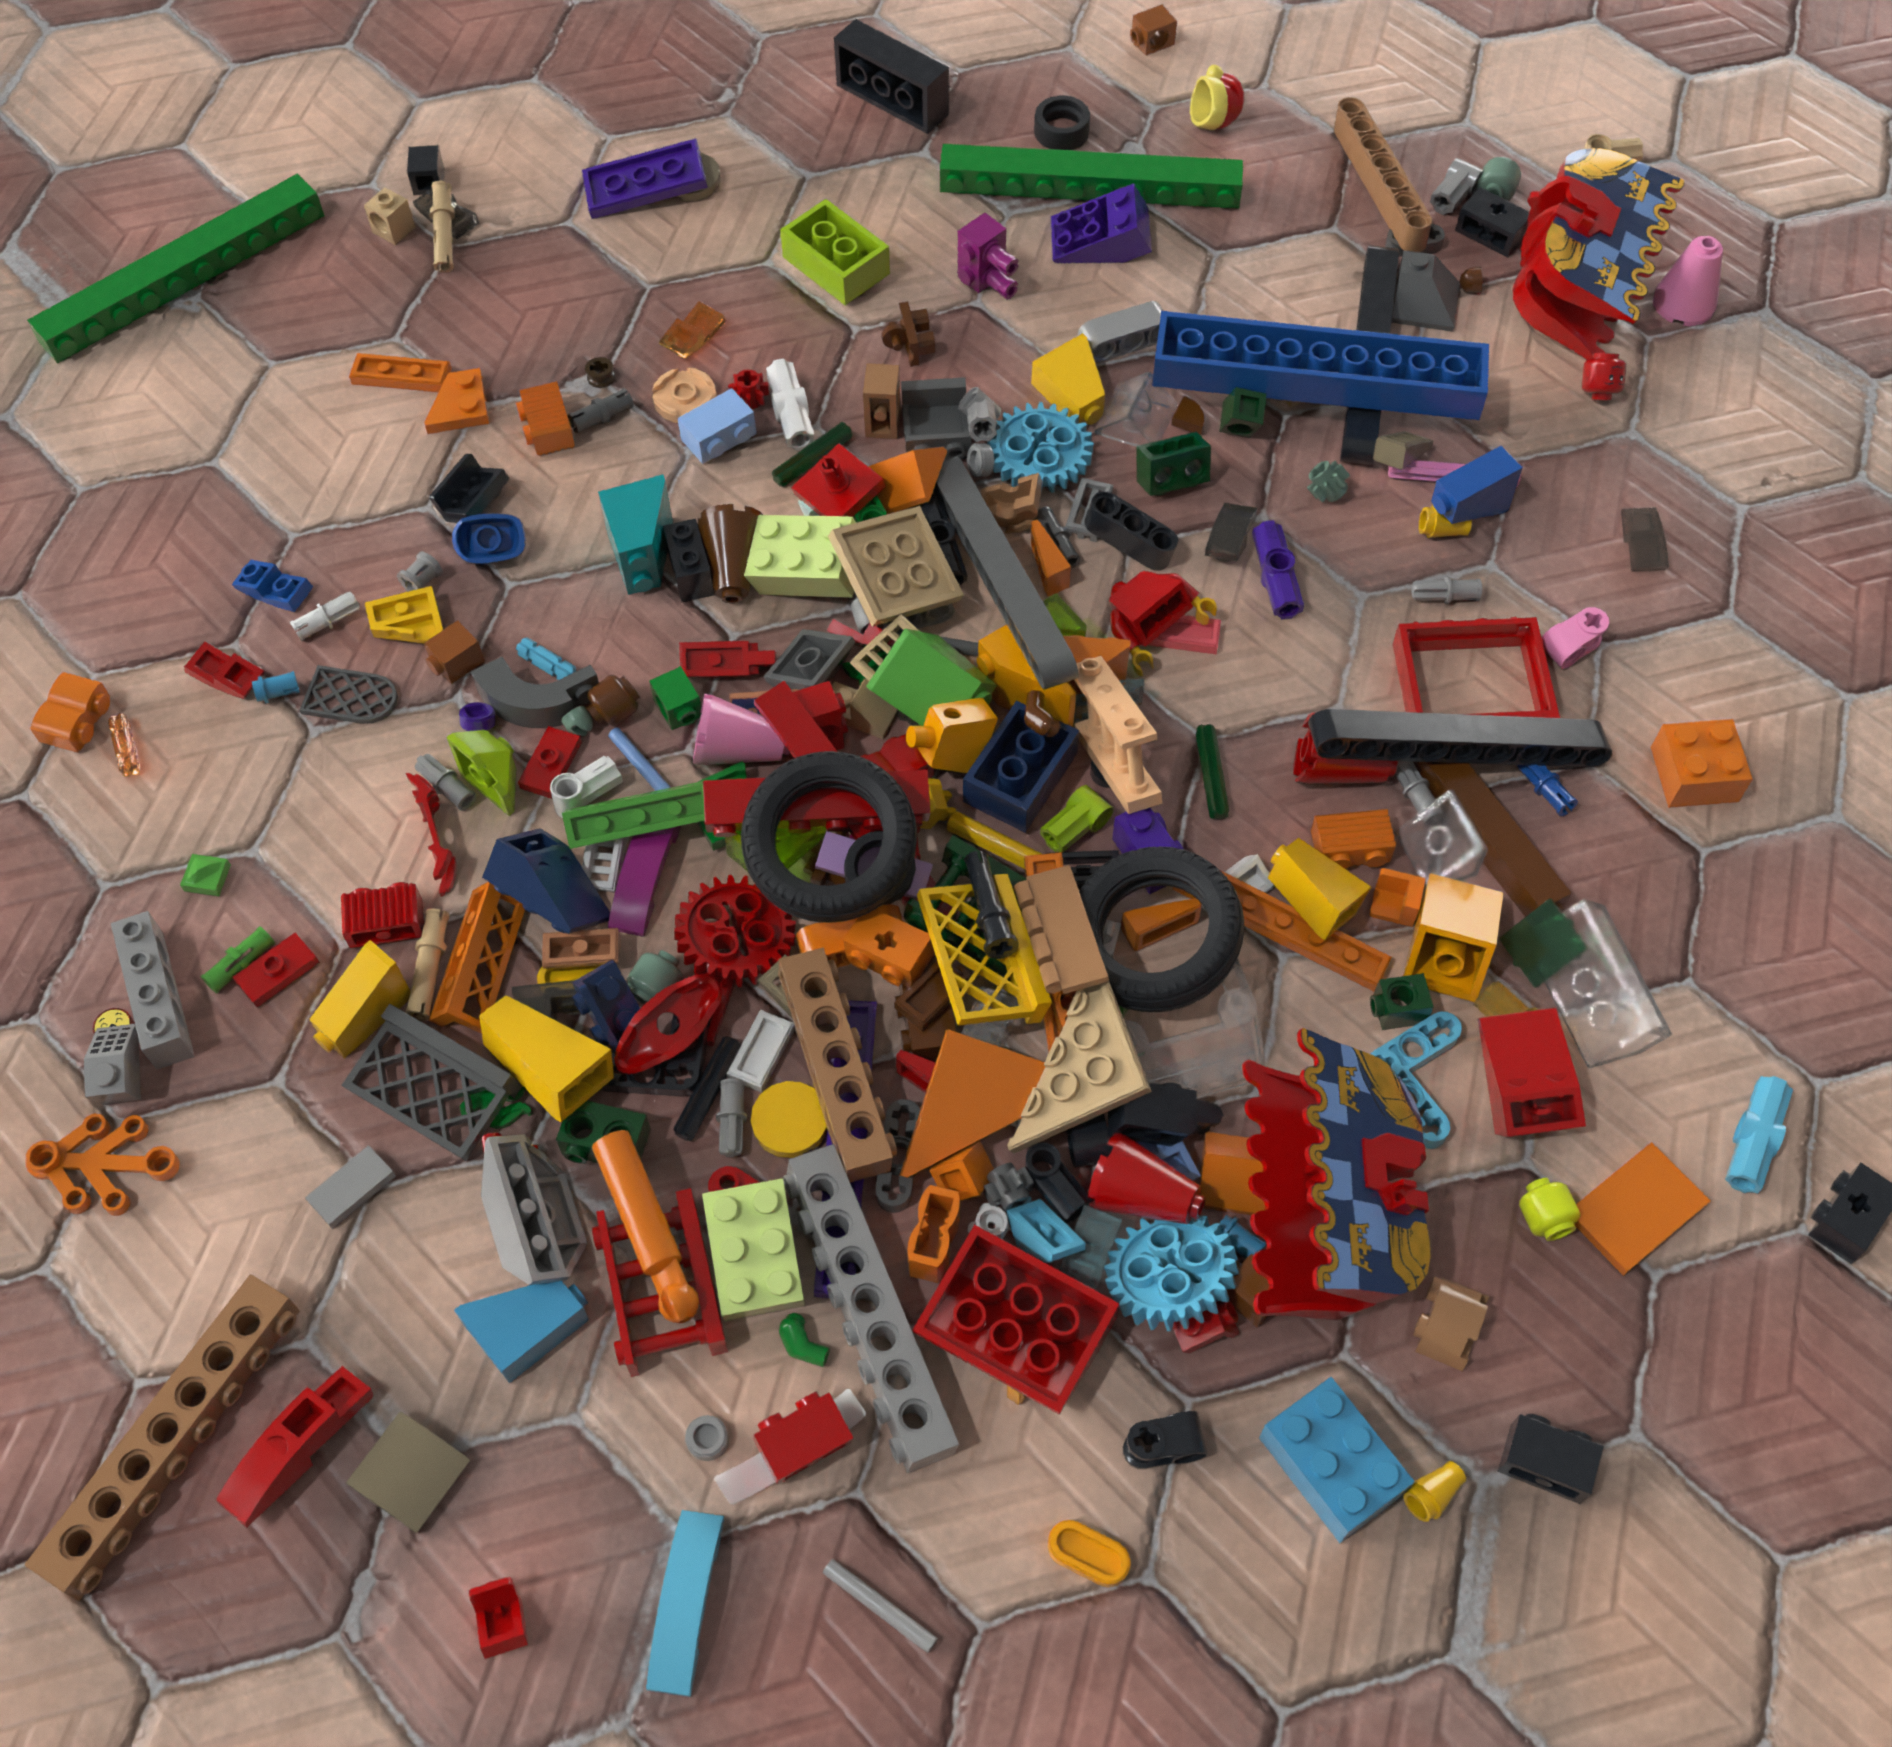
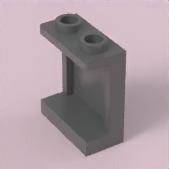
[901,377,971,460]

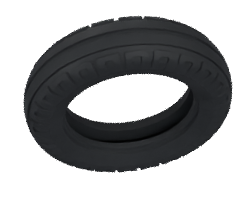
[741,751,917,923]
[1079,846,1244,1012]

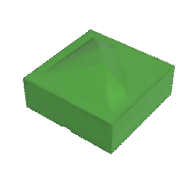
[180,854,231,896]

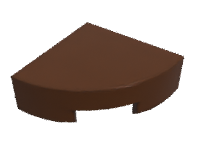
[1171,395,1205,435]

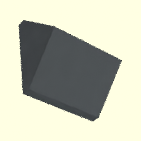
[764,629,855,690]

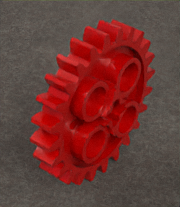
[674,874,796,988]

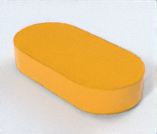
[1047,1520,1131,1587]

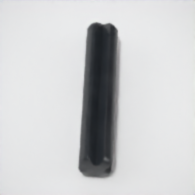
[673,1036,741,1141]

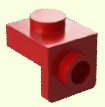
[1173,1300,1240,1354]
[469,1577,528,1659]

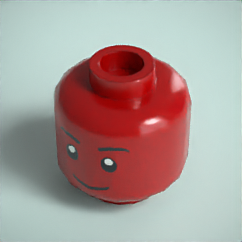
[1581,353,1627,400]

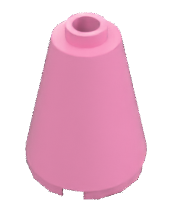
[1653,236,1723,326]
[693,694,789,765]

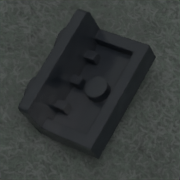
[429,453,510,523]

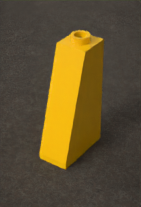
[479,995,614,1122]

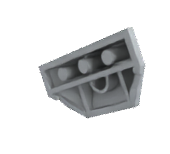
[481,1134,587,1285]

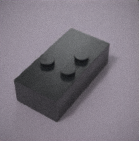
[834,19,949,134]

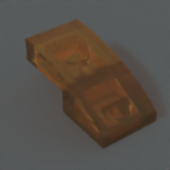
[659,301,726,359]

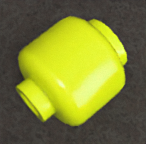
[1519,1178,1580,1241]

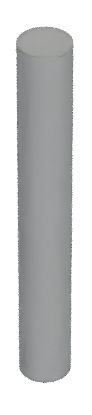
[823,1559,938,1653]

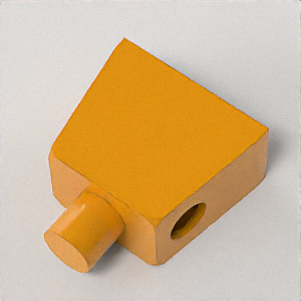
[906,698,998,773]

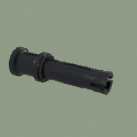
[964,851,1019,959]

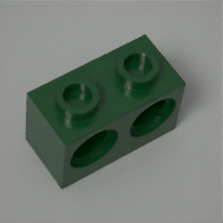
[1136,431,1211,496]
[556,1101,651,1164]

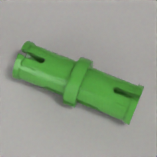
[200,926,276,994]

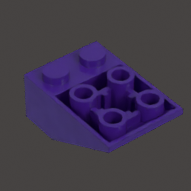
[1051,183,1152,263]

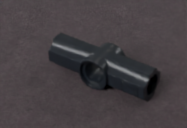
[913,494,968,586]

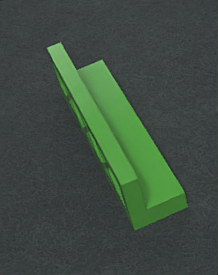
[562,781,705,849]

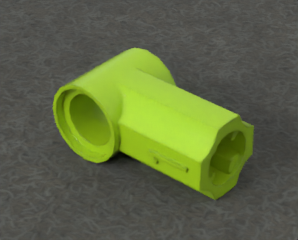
[1040,785,1114,852]

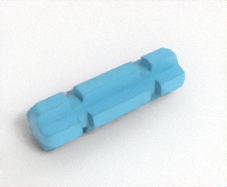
[516,637,576,680]

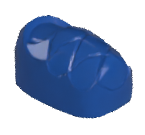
[452,514,526,563]

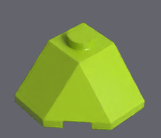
[446,730,517,816]

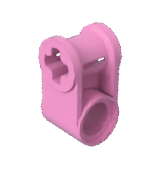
[1541,607,1609,669]

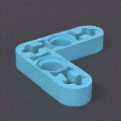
[1371,1012,1462,1149]

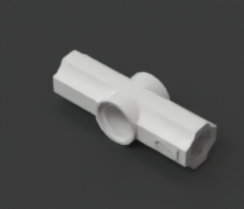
[766,359,814,451]

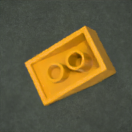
[976,624,1076,727]

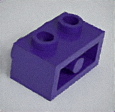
[1112,808,1184,895]

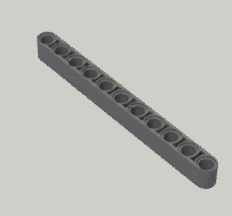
[933,456,1079,690]

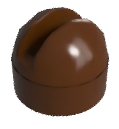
[1459,267,1482,293]

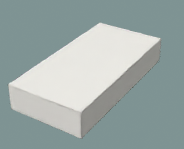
[726,1010,795,1093]

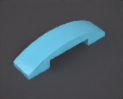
[646,1510,725,1697]

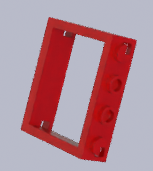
[1393,617,1560,718]

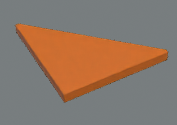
[899,1030,1045,1178]

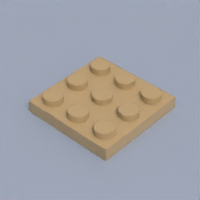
[828,506,964,627]

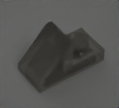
[512,980,580,1021]

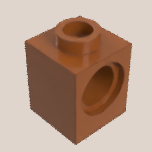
[1130,4,1177,56]

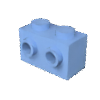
[677,388,756,464]

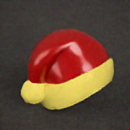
[1190,65,1244,130]

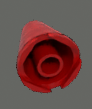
[1293,712,1398,784]
[1088,1133,1206,1224]

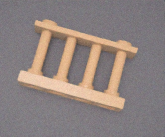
[1074,656,1162,814]

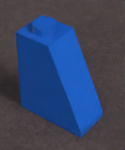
[1431,446,1523,524]

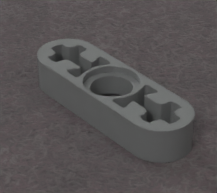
[876,1099,920,1213]

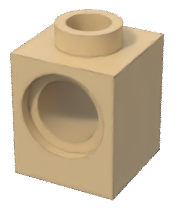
[364,187,415,245]

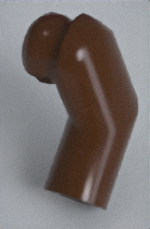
[1024,690,1060,738]

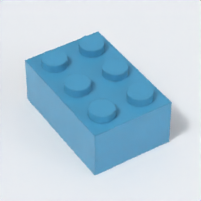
[1259,1377,1415,1543]

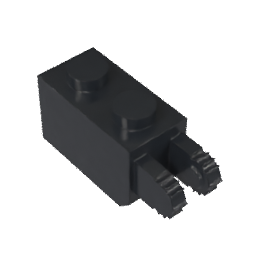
[1108,1083,1224,1146]

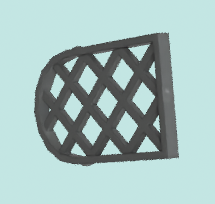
[299,665,398,724]

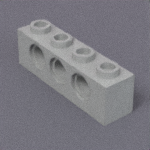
[111,911,195,1070]

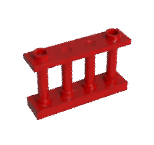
[592,1188,728,1377]

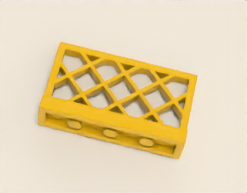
[917,874,1052,1026]

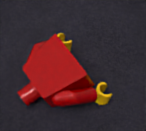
[1109,571,1217,676]

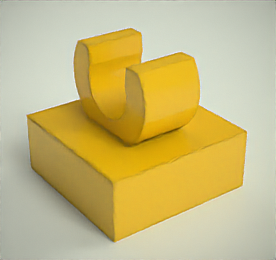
[920,778,956,829]

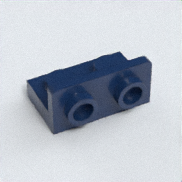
[571,960,640,1054]

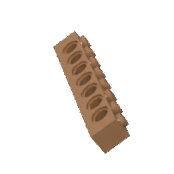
[24,1274,300,1601]

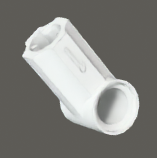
[550,756,623,818]

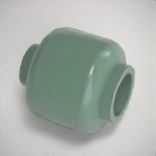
[1477,157,1521,201]
[627,950,683,1005]

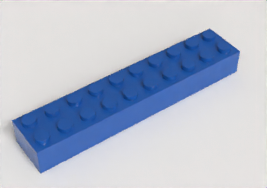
[1152,311,1489,420]

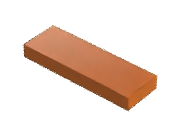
[349,353,452,392]

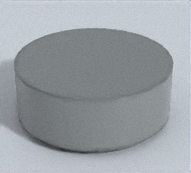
[967,443,994,477]
[685,1415,729,1461]

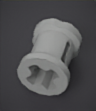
[397,551,443,591]

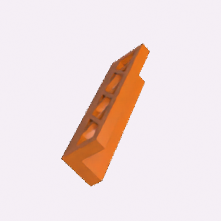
[429,882,525,1034]

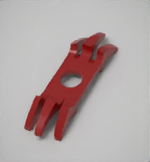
[406,773,457,897]

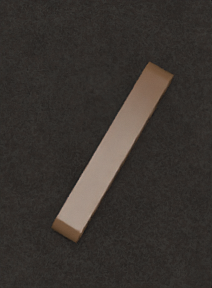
[1333,97,1432,252]

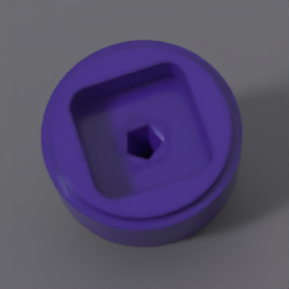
[459,702,496,731]

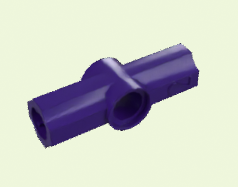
[1252,520,1304,620]

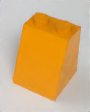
[1403,873,1503,1003]

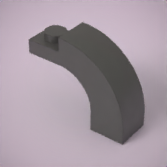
[471,657,599,728]

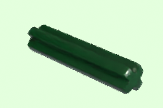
[772,422,852,487]
[1196,724,1230,820]

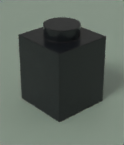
[407,145,445,195]

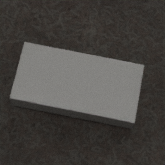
[305,1145,396,1229]

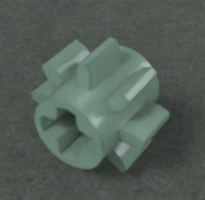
[1307,461,1350,502]

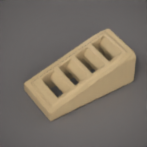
[850,614,919,681]

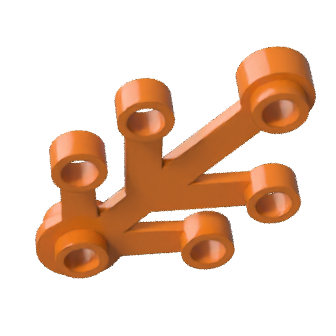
[25,1113,180,1216]

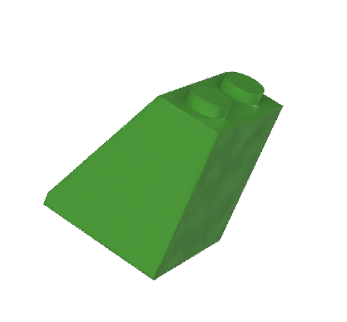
[866,628,997,726]

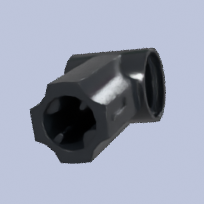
[1025,1143,1093,1223]

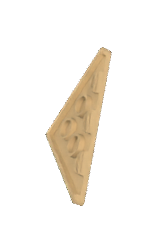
[1007,982,1152,1154]

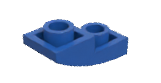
[232,560,313,612]

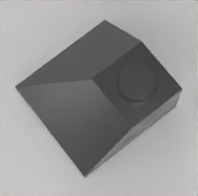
[1391,250,1460,332]

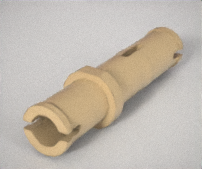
[430,181,455,272]
[405,908,450,1021]

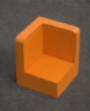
[1369,868,1426,927]
[929,1140,994,1201]

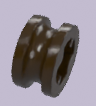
[585,357,615,388]

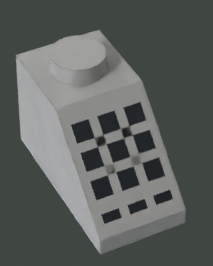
[84,1024,141,1105]

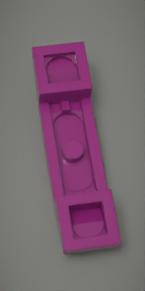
[608,826,681,937]

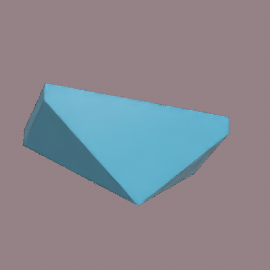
[1007,1199,1086,1264]

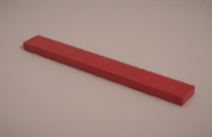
[754,681,958,933]

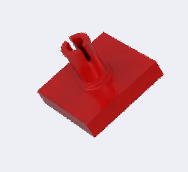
[791,444,886,517]

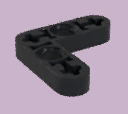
[600,1014,711,1097]

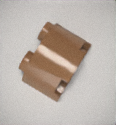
[981,473,1043,533]
[1413,1276,1489,1371]

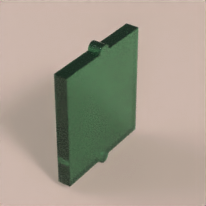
[1498,898,1589,988]

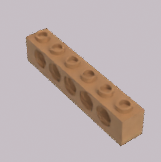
[778,948,897,1183]

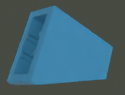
[454,1280,589,1383]

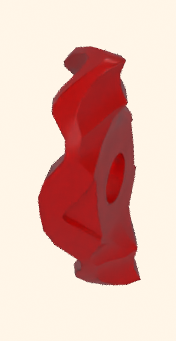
[615,974,722,1074]

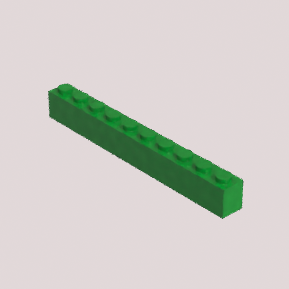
[940,144,1243,209]
[27,173,325,363]

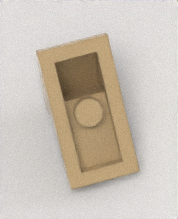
[832,679,898,739]

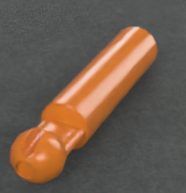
[592,1130,699,1324]

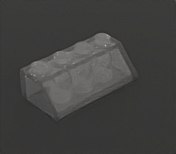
[1522,899,1673,1068]

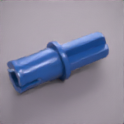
[1517,764,1578,816]

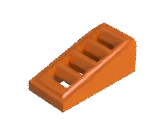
[1031,520,1071,596]
[1121,898,1202,951]

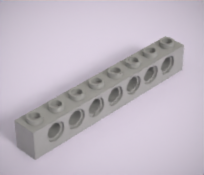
[783,1144,959,1474]

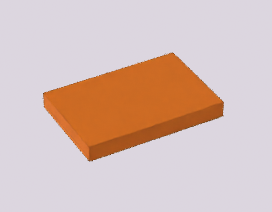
[1575,1142,1711,1276]

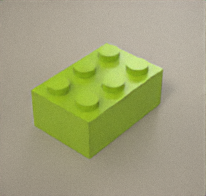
[780,199,890,305]

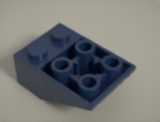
[482,828,610,934]

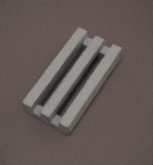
[1065,478,1114,542]

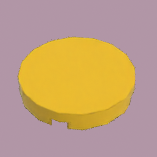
[751,1081,828,1158]

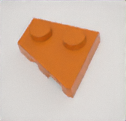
[424,368,489,434]

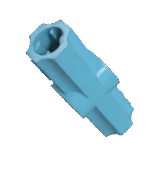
[1725,1076,1793,1194]

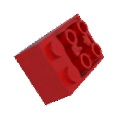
[1478,1008,1586,1137]

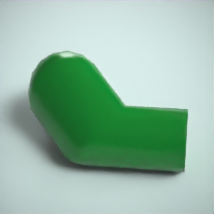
[779,1313,830,1368]

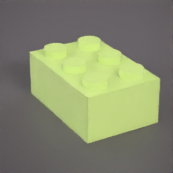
[744,515,856,598]
[702,1178,805,1321]

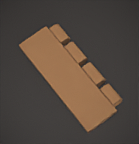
[1014,865,1109,994]

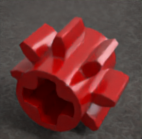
[728,369,769,409]

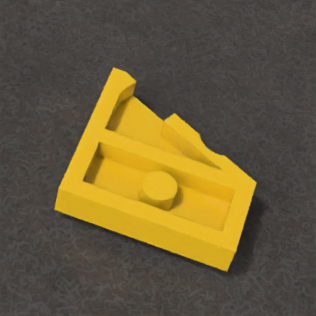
[365,586,444,643]

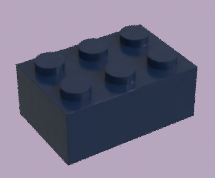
[963,701,1079,833]

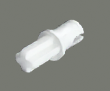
[290,592,360,641]

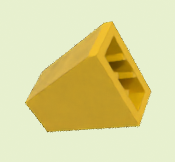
[1031,333,1105,425]
[1268,838,1371,940]
[309,940,410,1059]

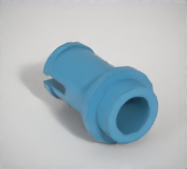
[252,671,300,704]
[1219,1214,1267,1259]

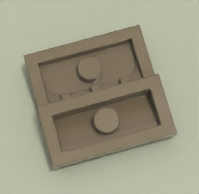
[346,1411,470,1533]

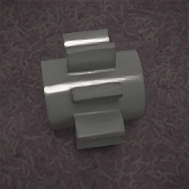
[984,1163,1034,1213]

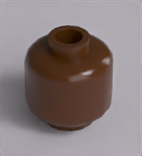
[586,674,641,727]

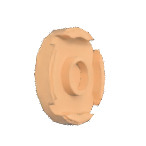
[652,368,717,423]

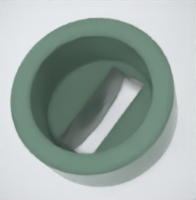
[561,706,593,737]

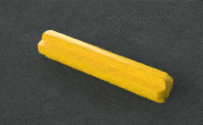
[947,811,1042,869]

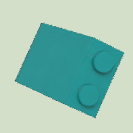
[598,474,673,595]

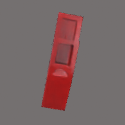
[216,1366,374,1528]

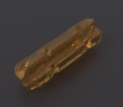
[108,713,141,777]

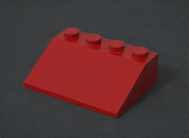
[912,1224,1120,1415]

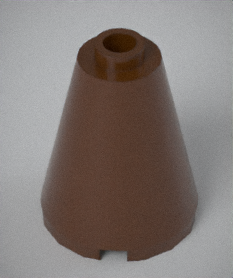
[698,504,763,604]

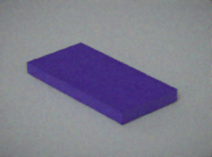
[582,138,708,219]

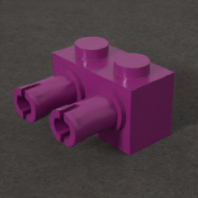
[957,212,1019,300]

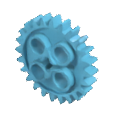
[987,402,1093,493]
[1104,1215,1239,1332]

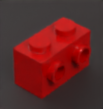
[753,1391,854,1485]

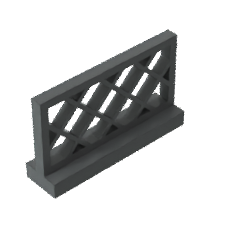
[341,1004,523,1161]

